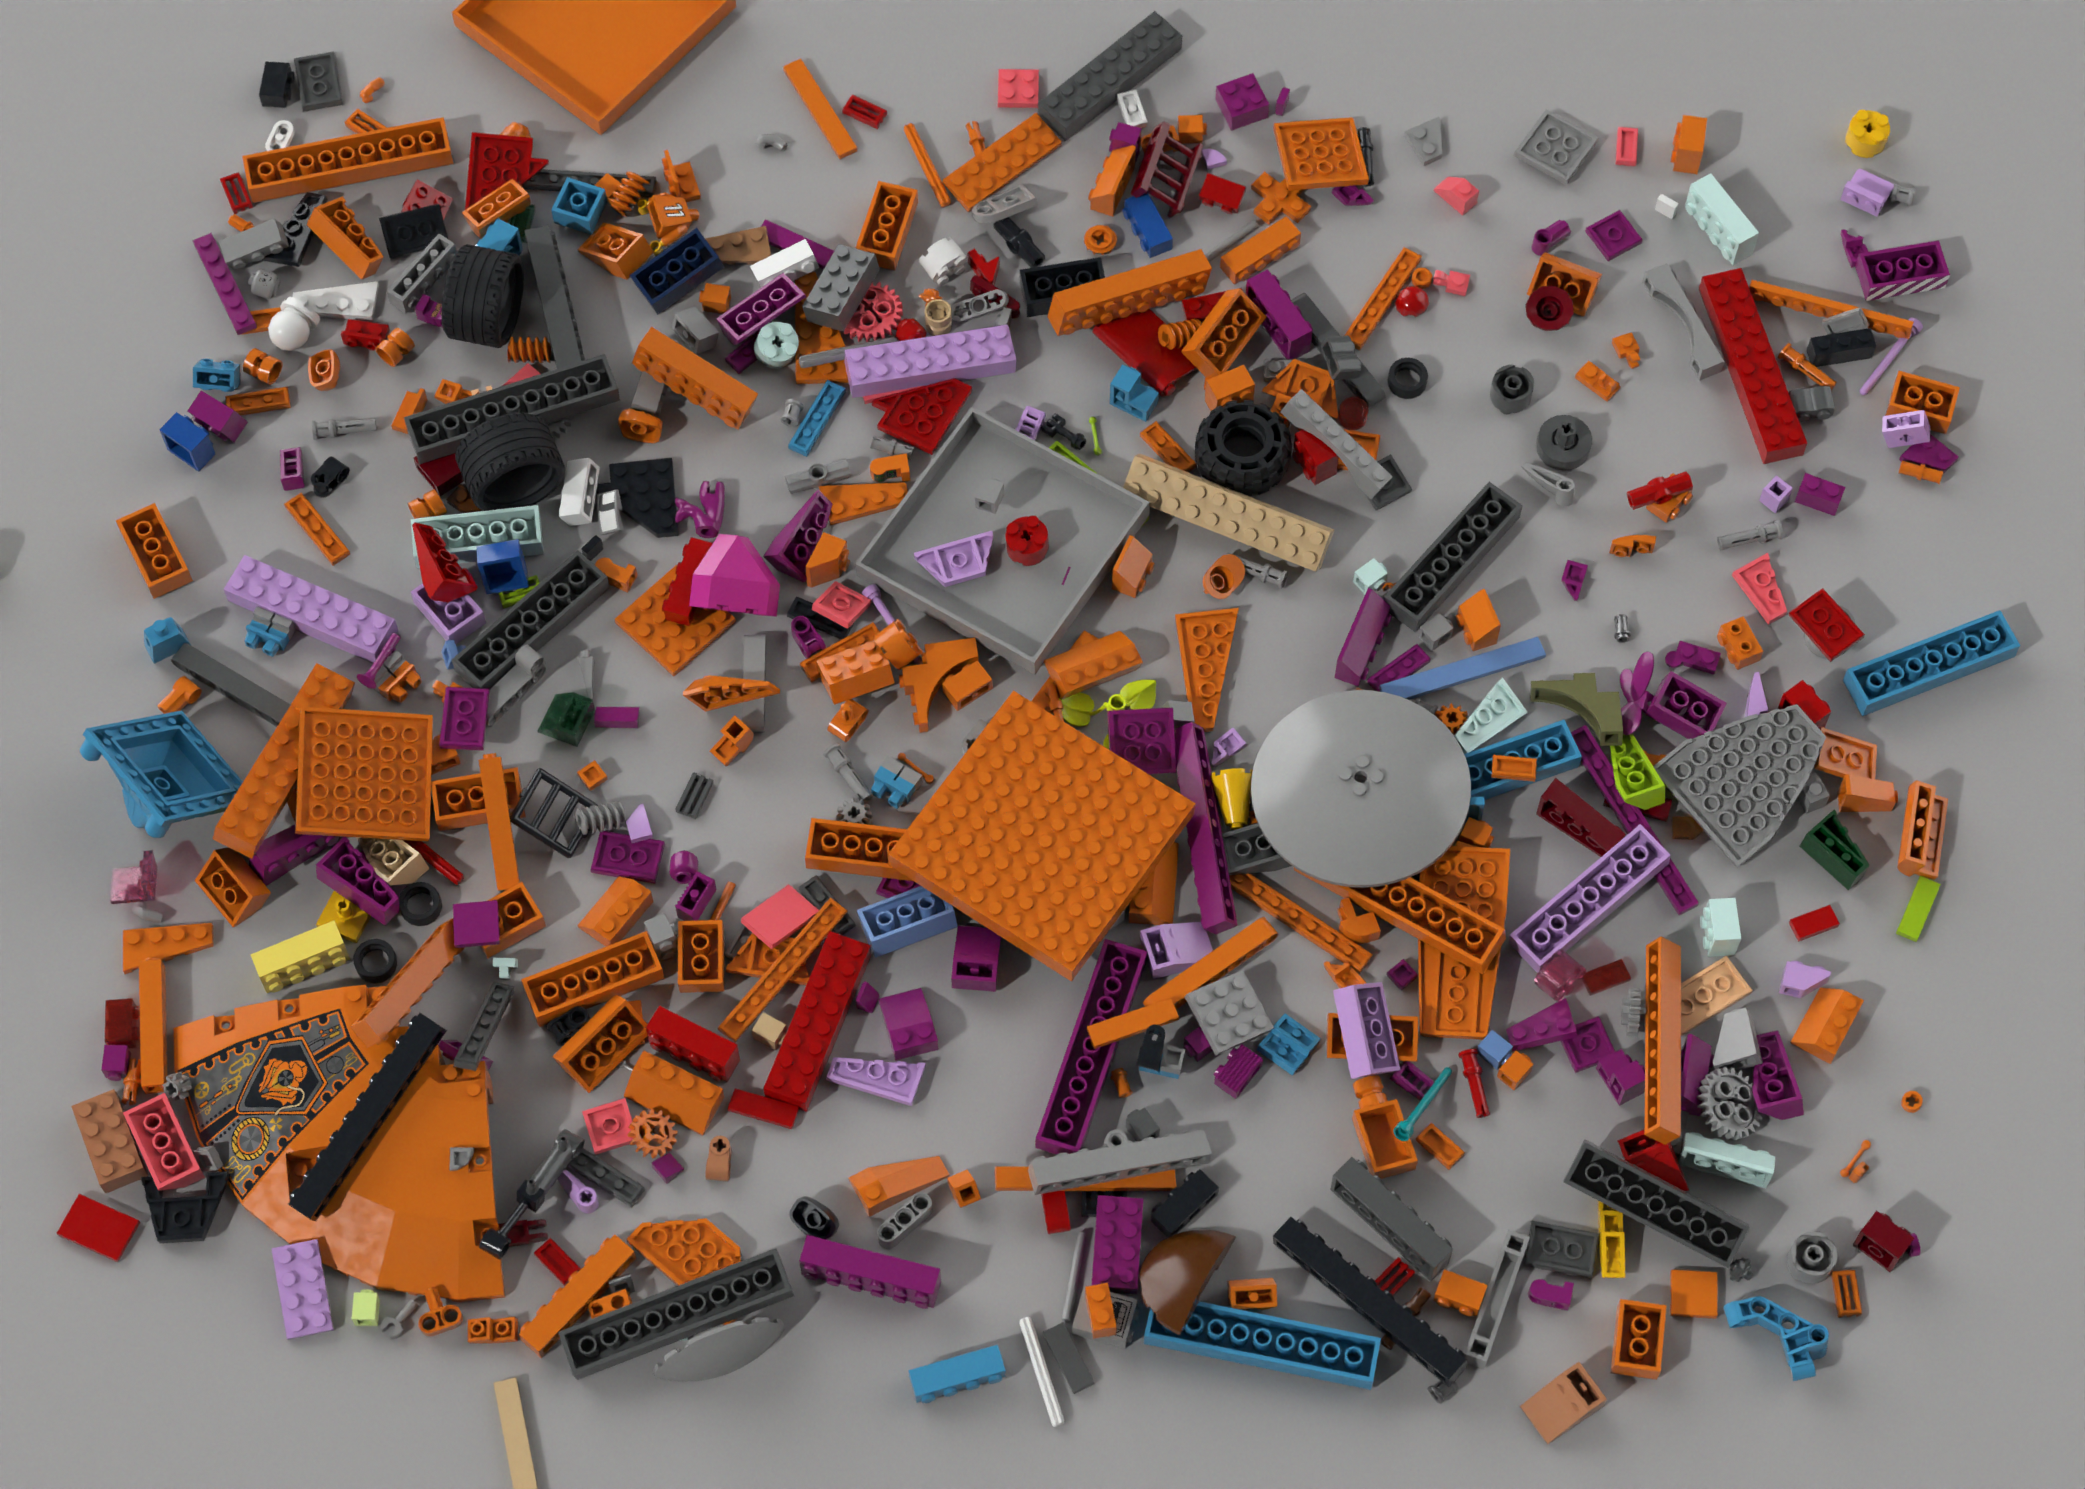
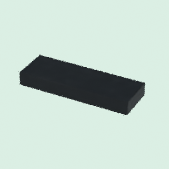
[787,596,854,640]

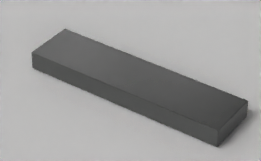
[567,1148,645,1208]

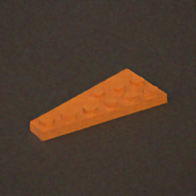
[795,272,849,384]
[1175,608,1239,732]

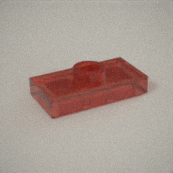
[1581,959,1631,996]

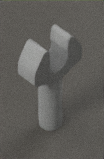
[381,1299,418,1340]

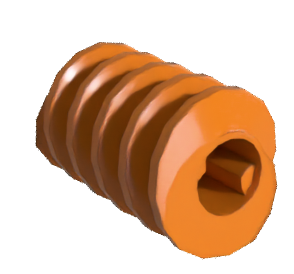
[607,171,650,217]
[1158,319,1202,350]
[507,336,552,363]

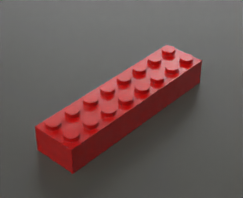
[763,931,872,1112]

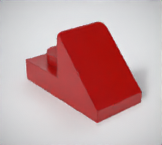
[967,248,1000,286]

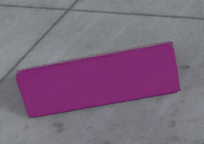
[594,707,639,728]

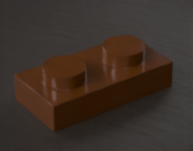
[446,485,483,513]

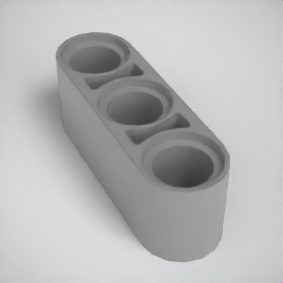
[877,1193,932,1249]

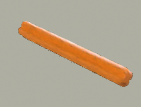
[904,123,951,207]

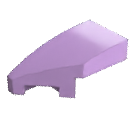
[1211,728,1247,767]
[626,803,653,843]

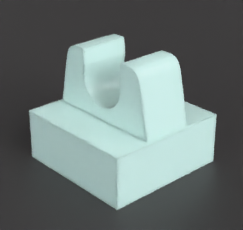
[493,958,518,979]

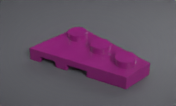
[1506,998,1577,1052]

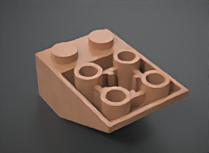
[1520,1362,1607,1444]

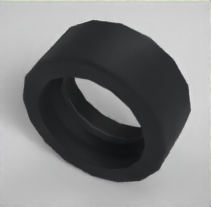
[1387,357,1428,399]
[399,882,442,926]
[353,939,397,983]

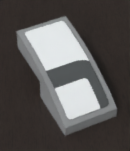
[597,489,623,535]

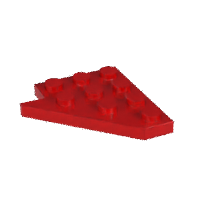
[465,132,549,210]
[872,378,972,455]

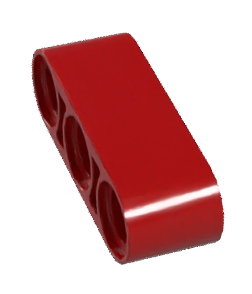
[1041,1191,1071,1234]

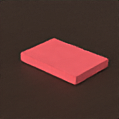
[741,884,819,949]

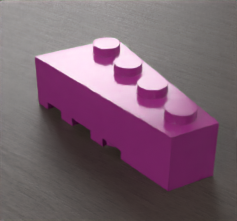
[249,824,340,886]
[316,837,400,926]

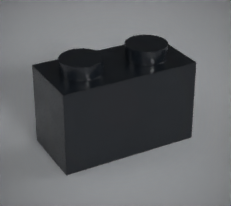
[259,61,295,108]

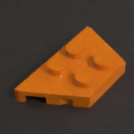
[1262,359,1338,419]
[726,933,810,985]

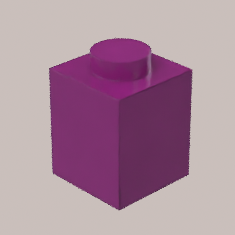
[1183,1026,1213,1062]
[101,1045,131,1081]

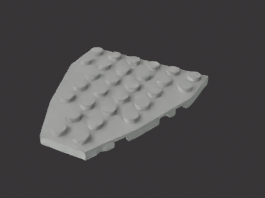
[1653,704,1826,868]

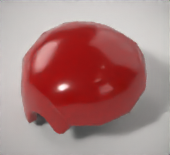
[1395,286,1429,317]

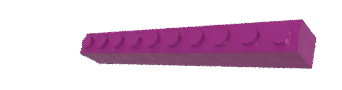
[1174,722,1238,934]

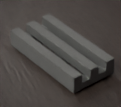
[675,772,714,819]

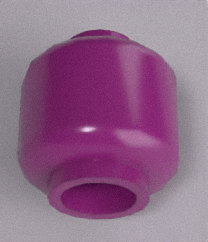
[669,850,699,884]

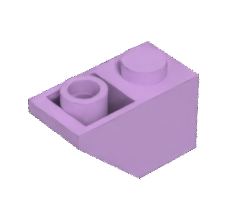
[1779,961,1831,998]

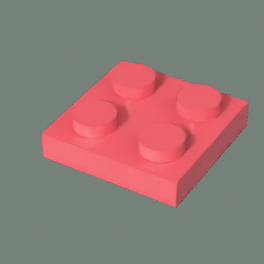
[998,69,1039,108]
[812,581,871,629]
[582,1098,633,1155]

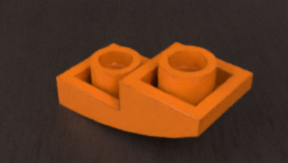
[1609,535,1656,557]
[468,1317,518,1343]

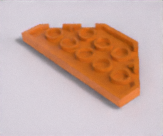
[626,1218,741,1325]

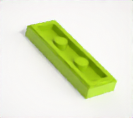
[1896,876,1941,942]

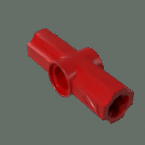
[1627,471,1693,510]

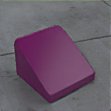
[856,981,879,1013]
[651,1152,684,1184]

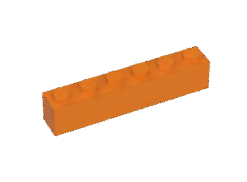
[519,1234,637,1358]

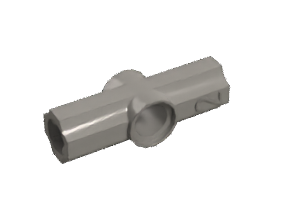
[785,459,851,494]

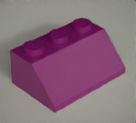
[1681,1033,1714,1116]

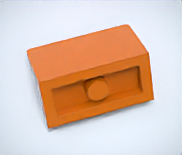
[391,388,428,434]

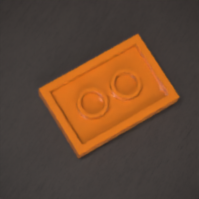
[1814,727,1877,779]

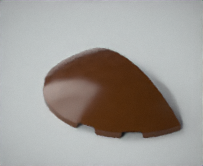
[1139,1230,1236,1335]

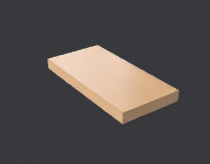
[1681,956,1753,1036]

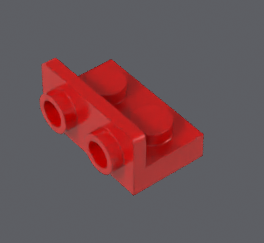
[341,319,390,350]

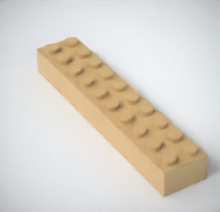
[1123,454,1335,572]

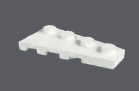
[292,281,379,321]

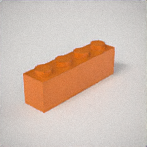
[1220,216,1301,285]

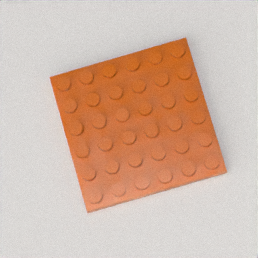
[295,706,433,841]

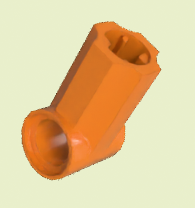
[157,676,202,714]

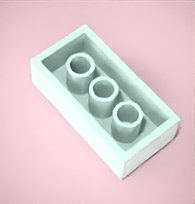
[1685,173,1759,265]

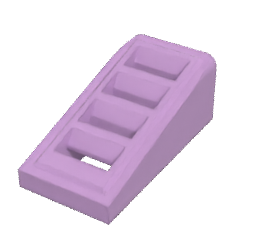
[1016,406,1045,440]

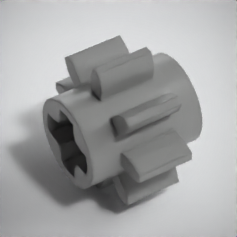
[163,1072,192,1101]

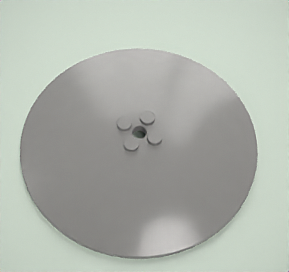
[1251,690,1471,888]

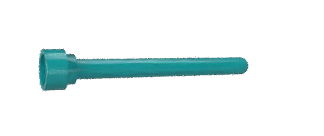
[1393,1067,1452,1141]

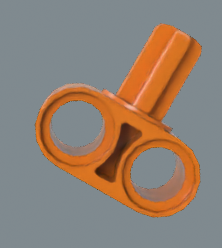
[827,699,869,742]
[418,1287,463,1337]

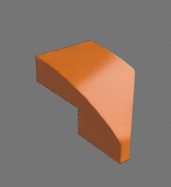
[1323,961,1366,988]

